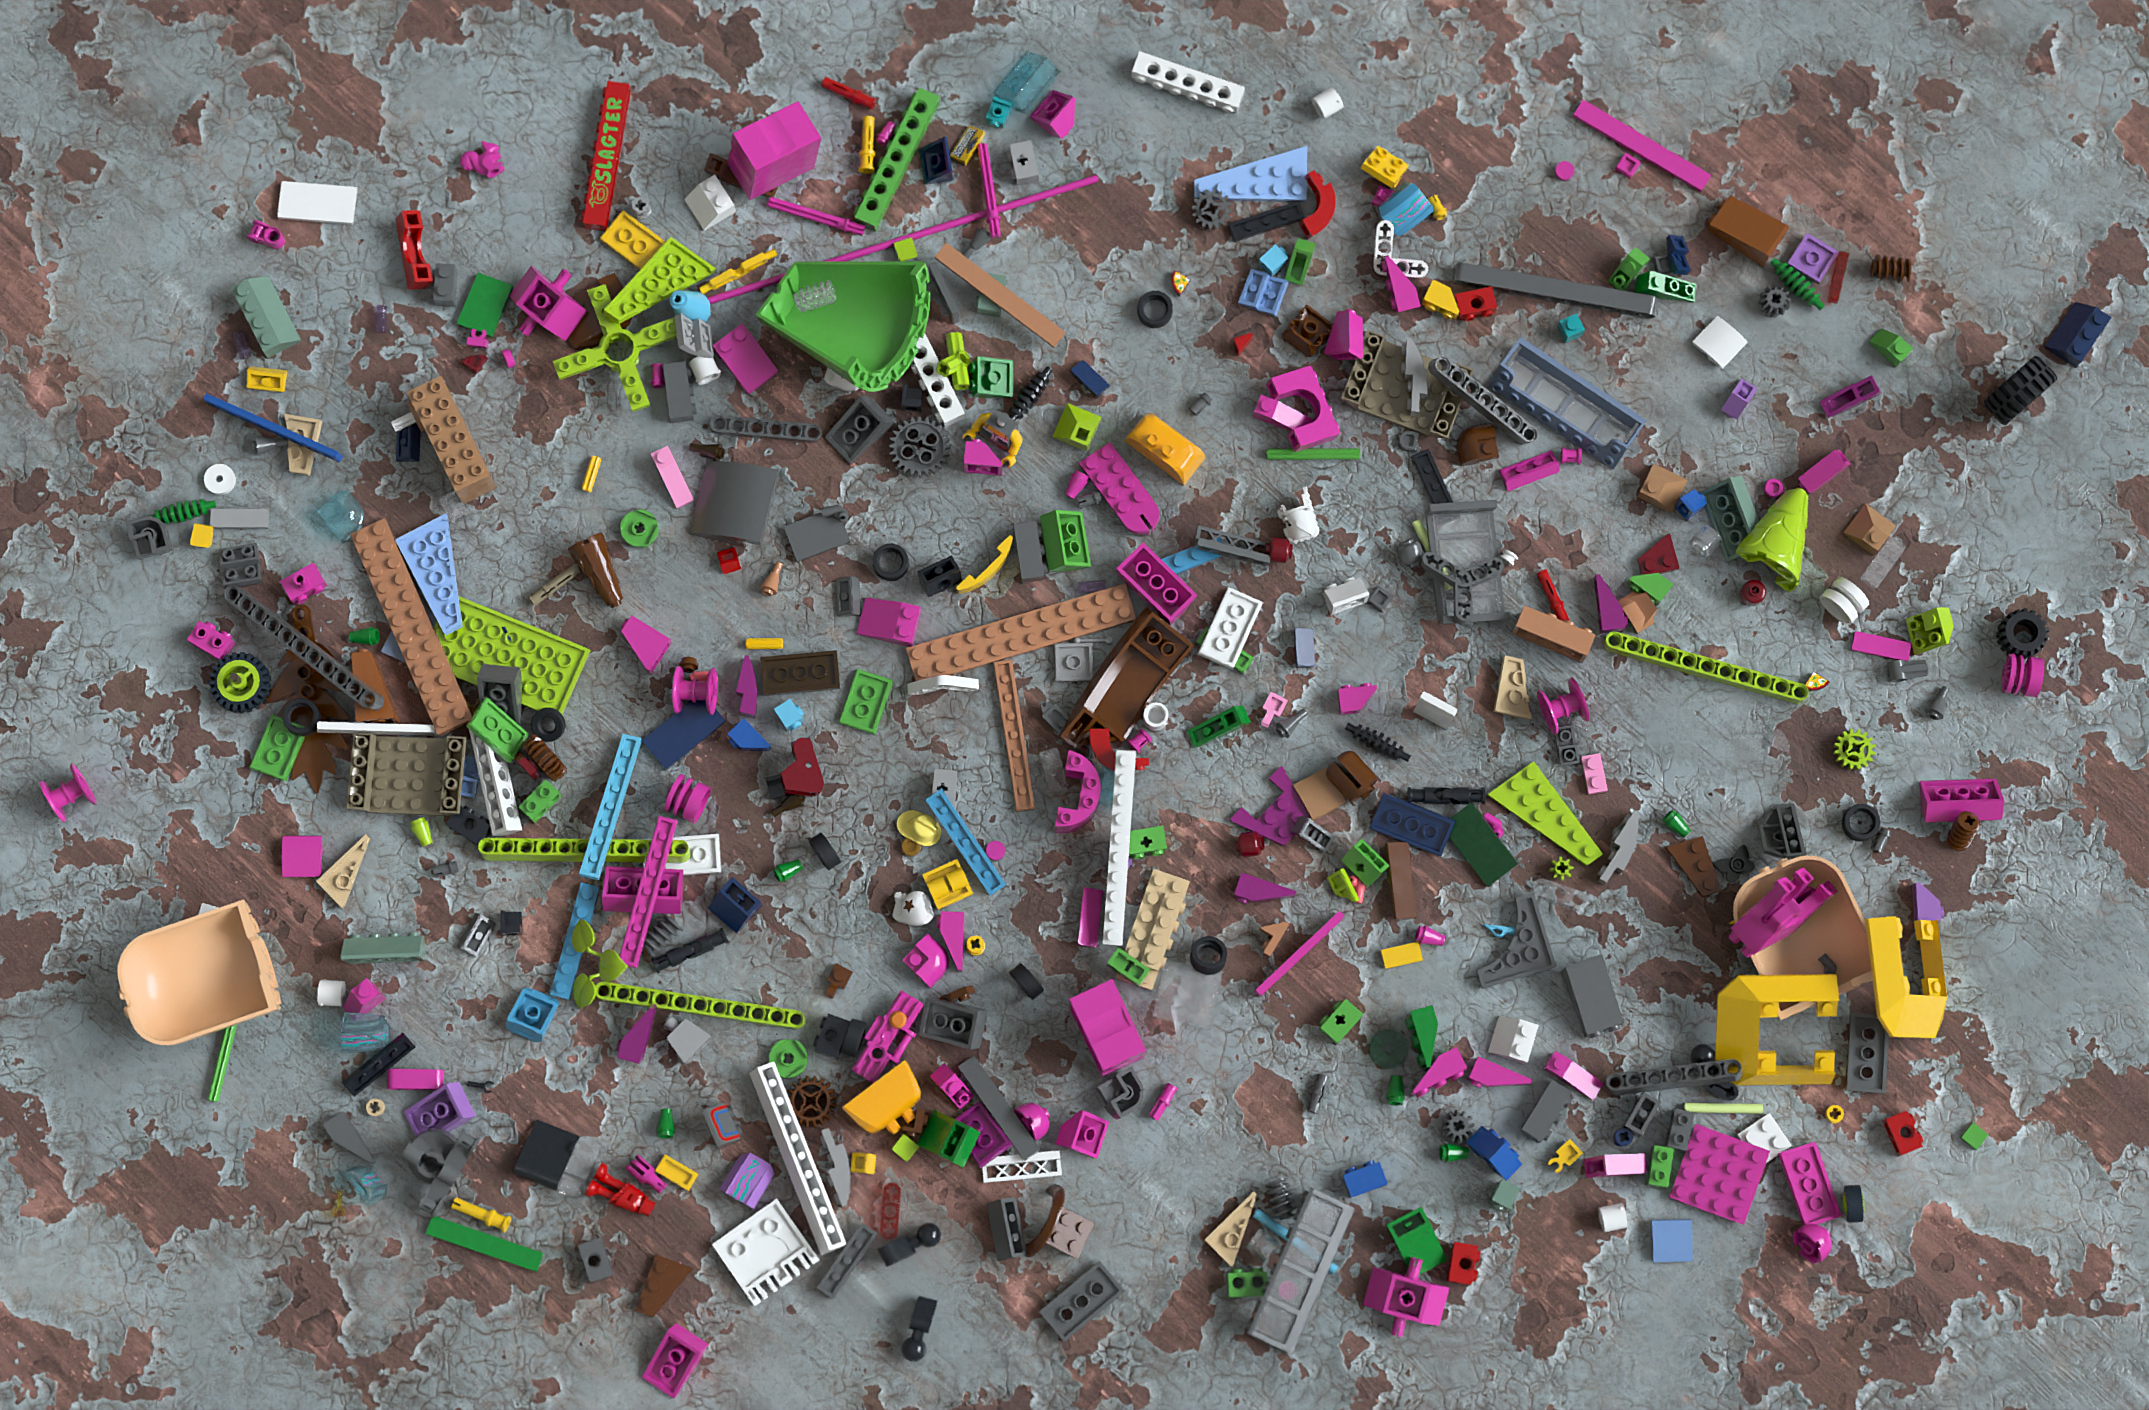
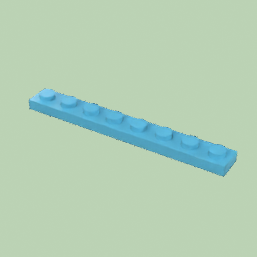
[579,734,642,881]

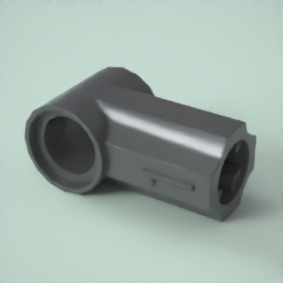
[1887,659,1928,682]

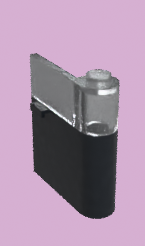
[513,1120,602,1200]

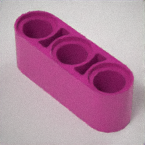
[387,1069,444,1090]

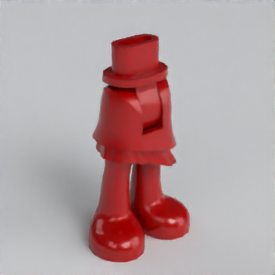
[585,1162,656,1217]

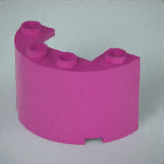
[1055,751,1101,834]

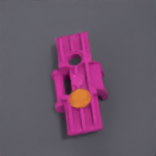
[851,990,924,1084]

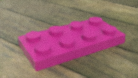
[1778,1141,1842,1226]

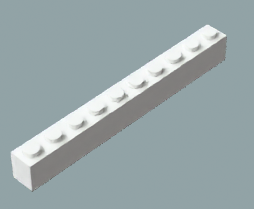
[1103,749,1136,945]
[749,1062,846,1256]

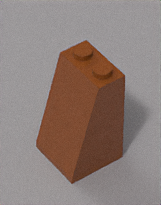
[1707,195,1790,267]
[352,649,400,724]

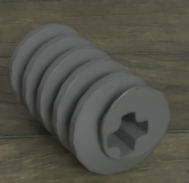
[644,915,684,956]
[1265,1177,1296,1220]

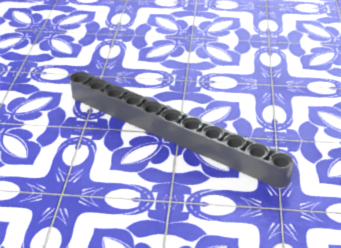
[1453,263,1658,318]
[224,585,384,711]

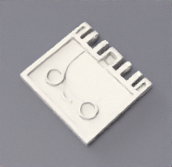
[712,1199,819,1306]

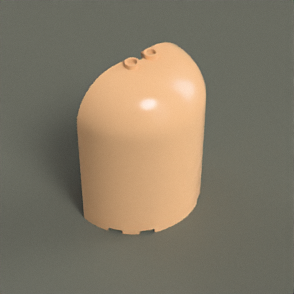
[1733,855,1873,1020]
[118,899,281,1046]

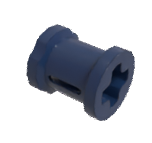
[1613,1128,1633,1147]

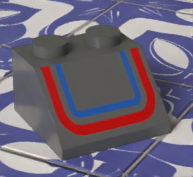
[702,1103,743,1150]

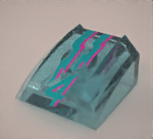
[340,1012,391,1053]
[343,1166,387,1206]

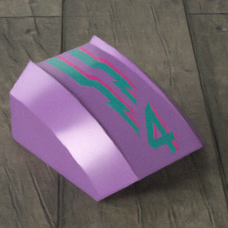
[719,1153,775,1210]

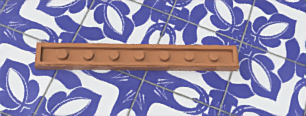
[935,243,1066,348]
[993,659,1035,812]

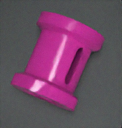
[1561,447,1582,465]
[1127,728,1152,753]

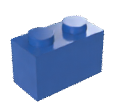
[1342,1160,1388,1198]

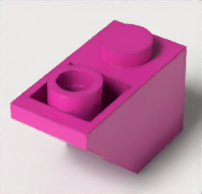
[1337,683,1377,715]
[930,1063,974,1109]

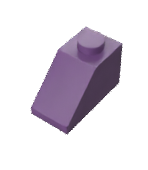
[1721,379,1758,420]
[1912,882,1944,922]

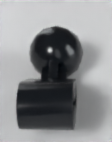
[1691,1044,1739,1101]
[878,1223,941,1267]
[901,1296,938,1362]

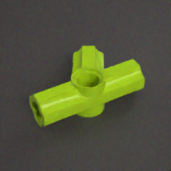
[936,332,970,391]

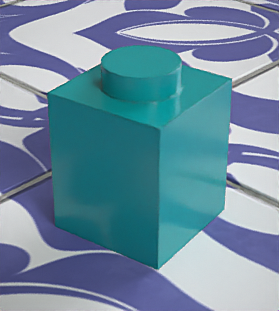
[1557,313,1585,343]

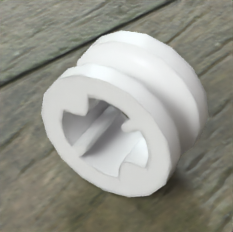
[1499,549,1518,567]

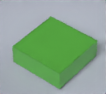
[1960,1123,1988,1150]

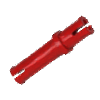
[821,77,876,110]
[1536,569,1570,621]

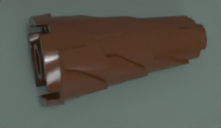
[568,532,623,608]

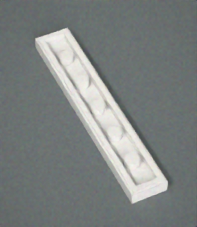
[317,722,435,736]

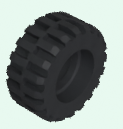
[1984,356,2057,425]

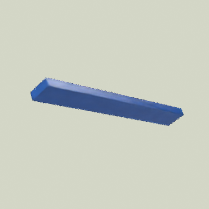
[203,393,343,462]

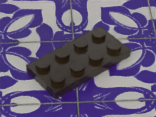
[760,650,840,696]

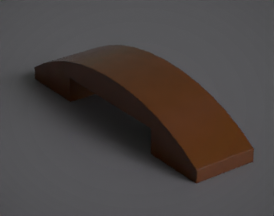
[704,153,778,198]

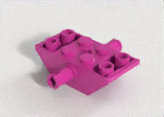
[509,265,588,341]
[1363,1257,1449,1337]

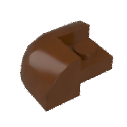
[1457,423,1499,467]

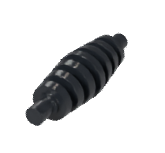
[1009,366,1053,421]
[1345,723,1411,762]

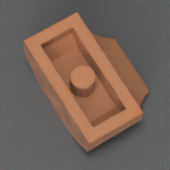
[1618,591,1657,634]

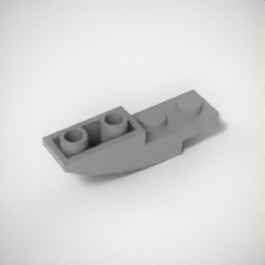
[1401,338,1427,417]
[1597,811,1638,885]
[820,1128,851,1208]

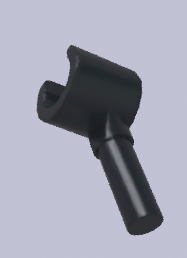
[467,1081,494,1093]

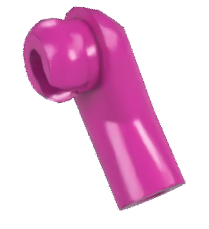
[1483,812,1503,838]

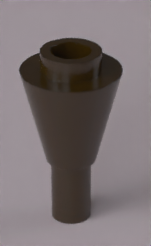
[689,443,725,461]
[771,794,806,817]

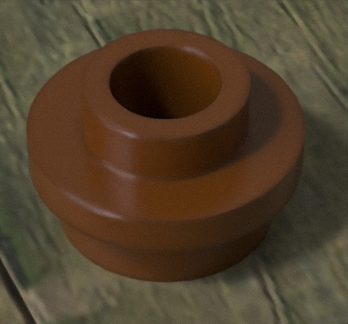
[679,657,698,673]

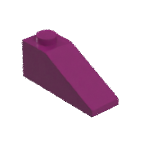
[1594,574,1628,634]
[1233,873,1297,904]
[616,1004,657,1064]

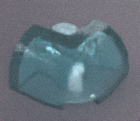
[317,490,364,543]

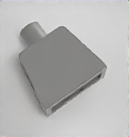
[664,1017,713,1065]

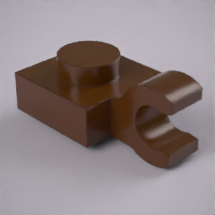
[825,963,853,999]
[940,986,976,1002]

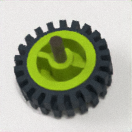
[209,652,271,713]

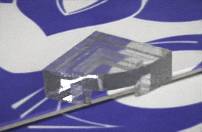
[1769,729,1790,754]

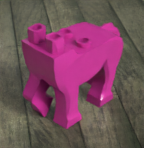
[1729,867,1838,958]

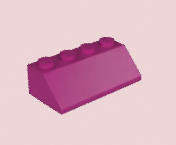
[1116,542,1198,626]
[1919,779,2004,823]
[602,866,684,914]

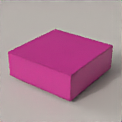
[1615,152,1641,179]

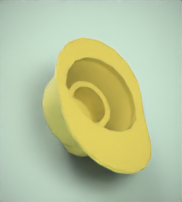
[897,810,941,846]

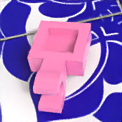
[1261,692,1288,728]

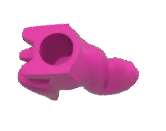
[460,141,505,178]

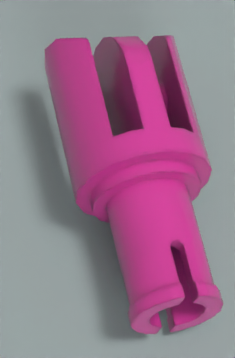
[625,1154,667,1194]

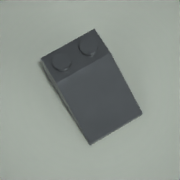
[825,396,894,464]
[477,664,522,726]
[919,997,988,1050]

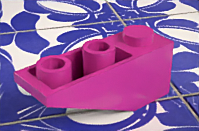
[1381,256,1421,312]

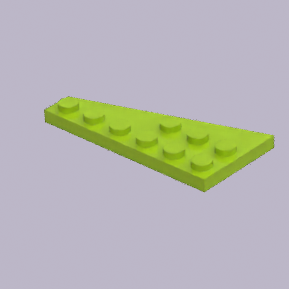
[603,237,716,324]
[1487,761,1603,866]

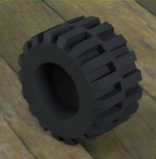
[1996,608,2049,659]

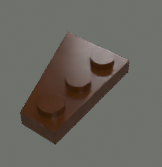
[1665,836,1721,897]

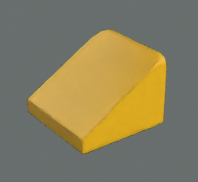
[190,523,214,548]
[850,1152,876,1174]

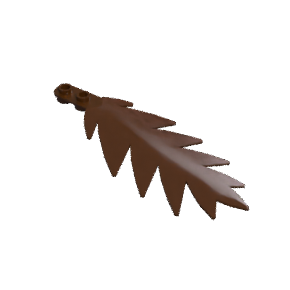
[266,604,350,794]

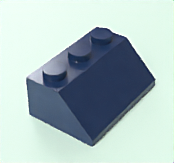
[2045,302,2112,368]

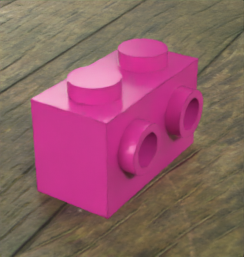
[187,621,235,660]

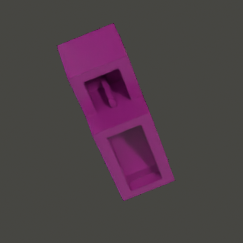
[1819,375,1882,418]
[736,655,758,718]

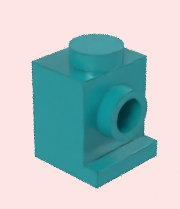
[986,96,1011,128]

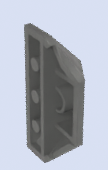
[1758,804,1807,860]

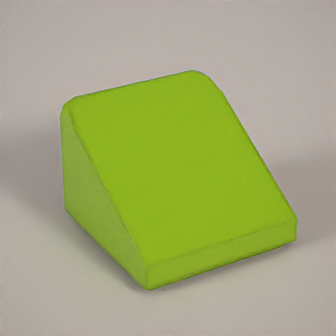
[894,237,918,261]
[892,1134,919,1162]

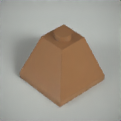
[1637,463,1687,513]
[1843,503,1896,556]

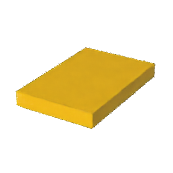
[600,210,666,270]

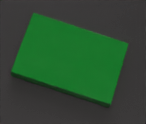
[457,273,514,338]

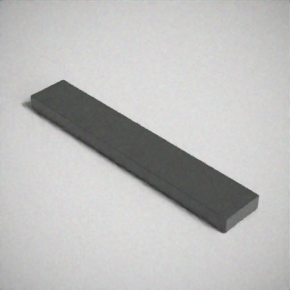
[958,1056,1040,1161]

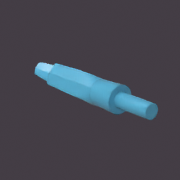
[1484,924,1516,938]

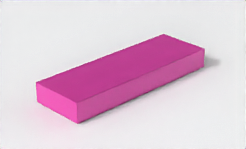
[1851,631,1911,662]

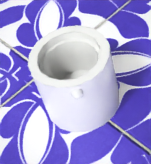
[1312,87,1343,119]
[689,356,721,385]
[1143,702,1169,731]
[318,979,346,1007]
[1598,1203,1628,1232]

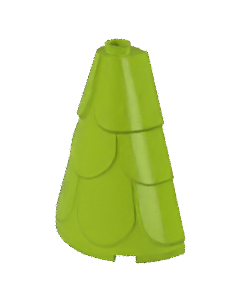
[1735,488,1808,592]

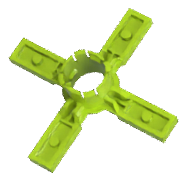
[553,284,677,412]

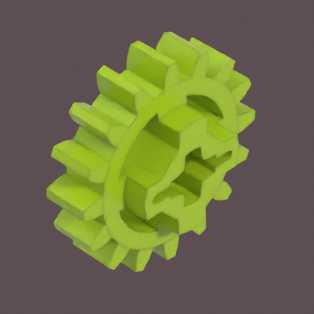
[1833,729,1876,771]

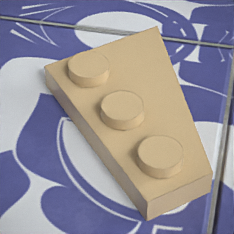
[284,414,322,476]
[1493,655,1532,720]

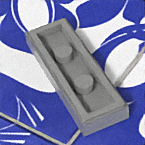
[210,509,269,529]

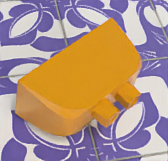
[1124,413,1205,486]
[842,1060,921,1135]

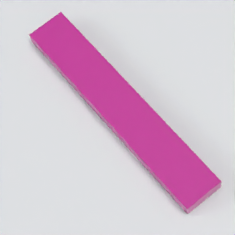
[1255,911,1344,997]

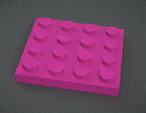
[1669,1123,1770,1225]

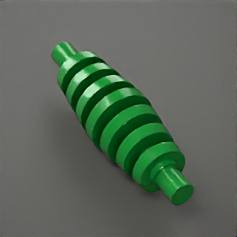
[1770,258,1825,311]
[150,499,217,524]

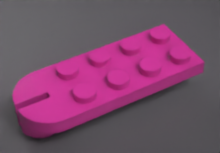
[1079,442,1160,535]

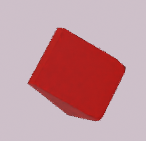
[1233,333,1253,356]
[716,547,741,574]

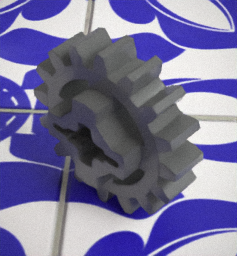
[1192,189,1232,230]

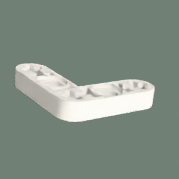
[1373,220,1428,277]
[907,675,979,695]

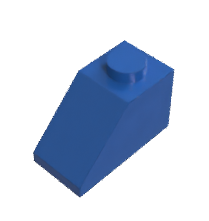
[1674,489,1707,521]
[727,718,772,751]

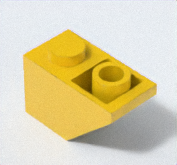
[1422,280,1459,320]

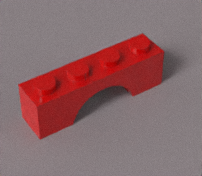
[395,210,433,290]

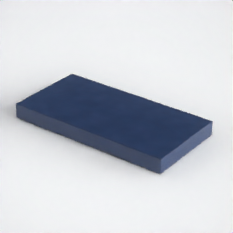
[642,700,726,770]
[1369,792,1455,856]

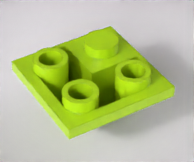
[1052,403,1102,452]
[1905,607,1954,655]

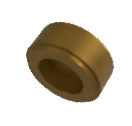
[901,838,921,857]

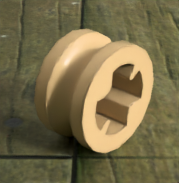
[366,1099,385,1116]

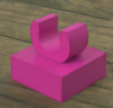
[1372,185,1394,207]
[466,329,489,349]

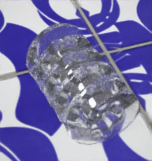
[794,280,836,312]

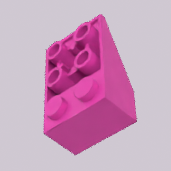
[1410,1047,1467,1098]

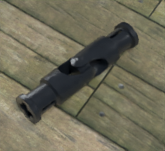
[1407,787,1486,805]
[651,927,729,974]

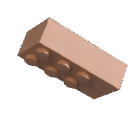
[1512,605,1596,663]

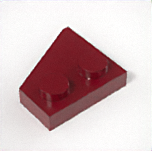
[1637,534,1680,575]
[514,751,541,782]

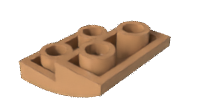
[1293,767,1346,821]

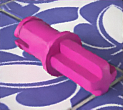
[1149,1083,1178,1121]

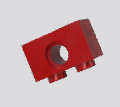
[1454,286,1497,322]
[1882,1111,1923,1157]
[1447,1242,1480,1286]

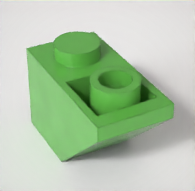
[1608,247,1650,291]
[1627,573,1673,606]

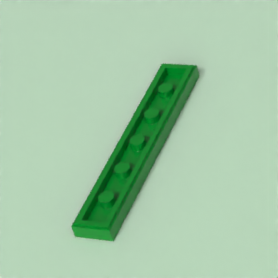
[426,1216,544,1272]

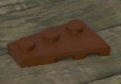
[635,1255,693,1318]

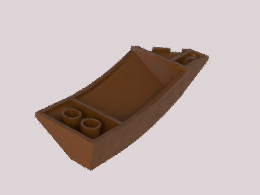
[1059,607,1194,748]

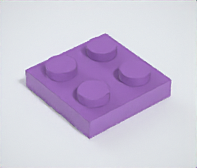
[1787,233,1839,285]

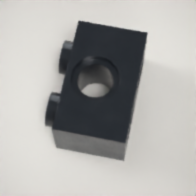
[917,555,962,598]
[446,805,492,846]
[813,1013,850,1060]

